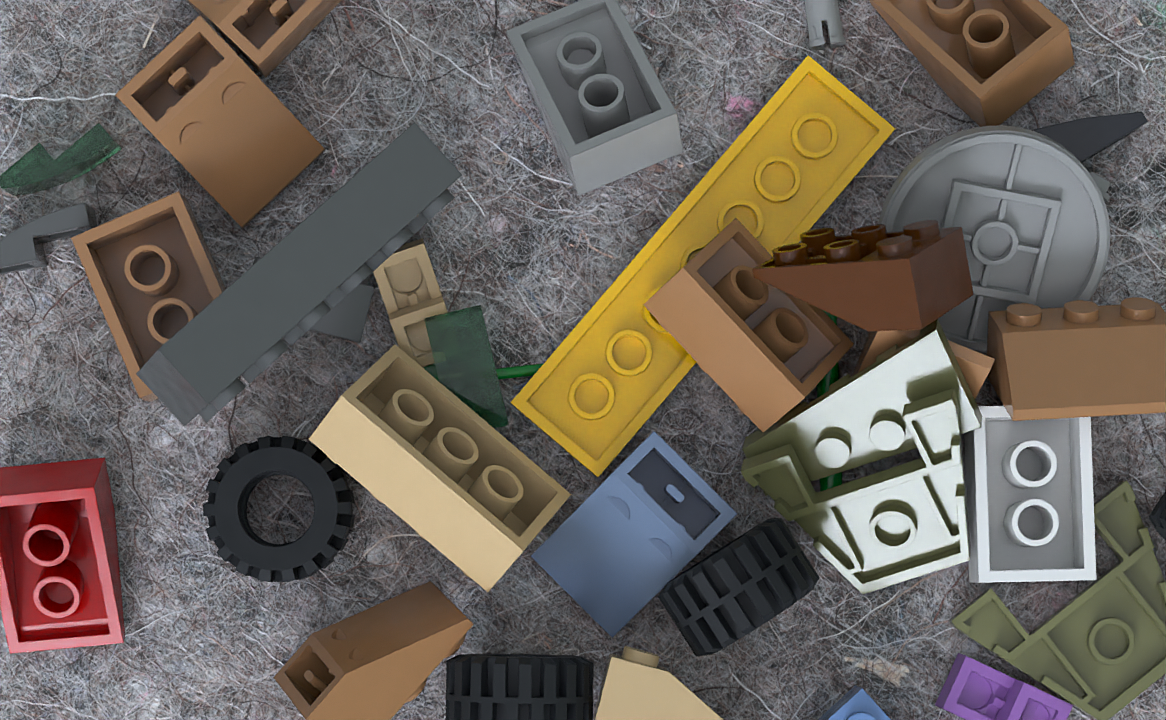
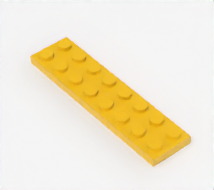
[510,55,896,478]

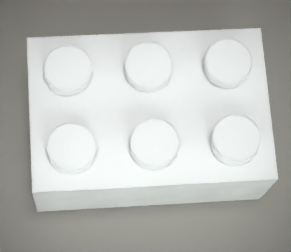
[964,406,1097,583]

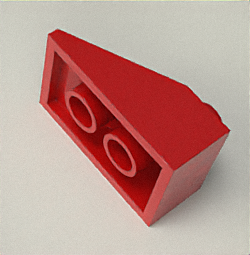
[0,457,125,654]

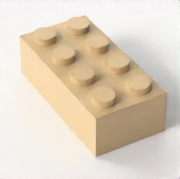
[309,344,571,592]

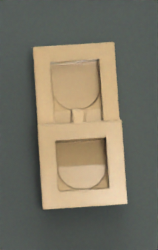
[373,238,462,367]

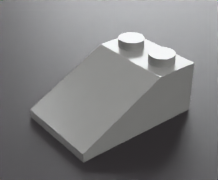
[506,0,684,196]

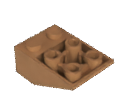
[185,0,342,78]
[115,15,326,228]
[273,581,474,720]

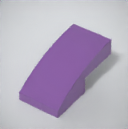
[935,653,1073,720]

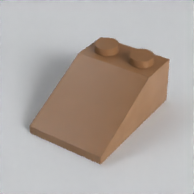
[869,0,1075,127]

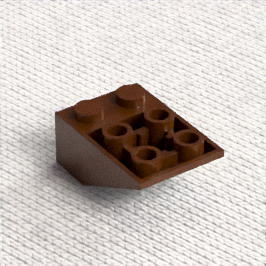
[752,220,974,332]

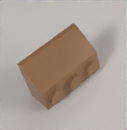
[643,218,854,433]
[987,297,1166,421]

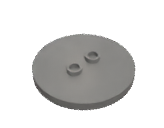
[878,125,1110,353]

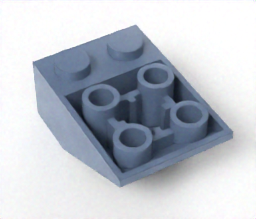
[531,431,737,638]

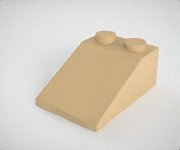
[593,646,724,720]

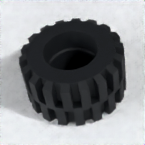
[203,436,355,582]
[658,518,820,657]
[445,654,594,720]

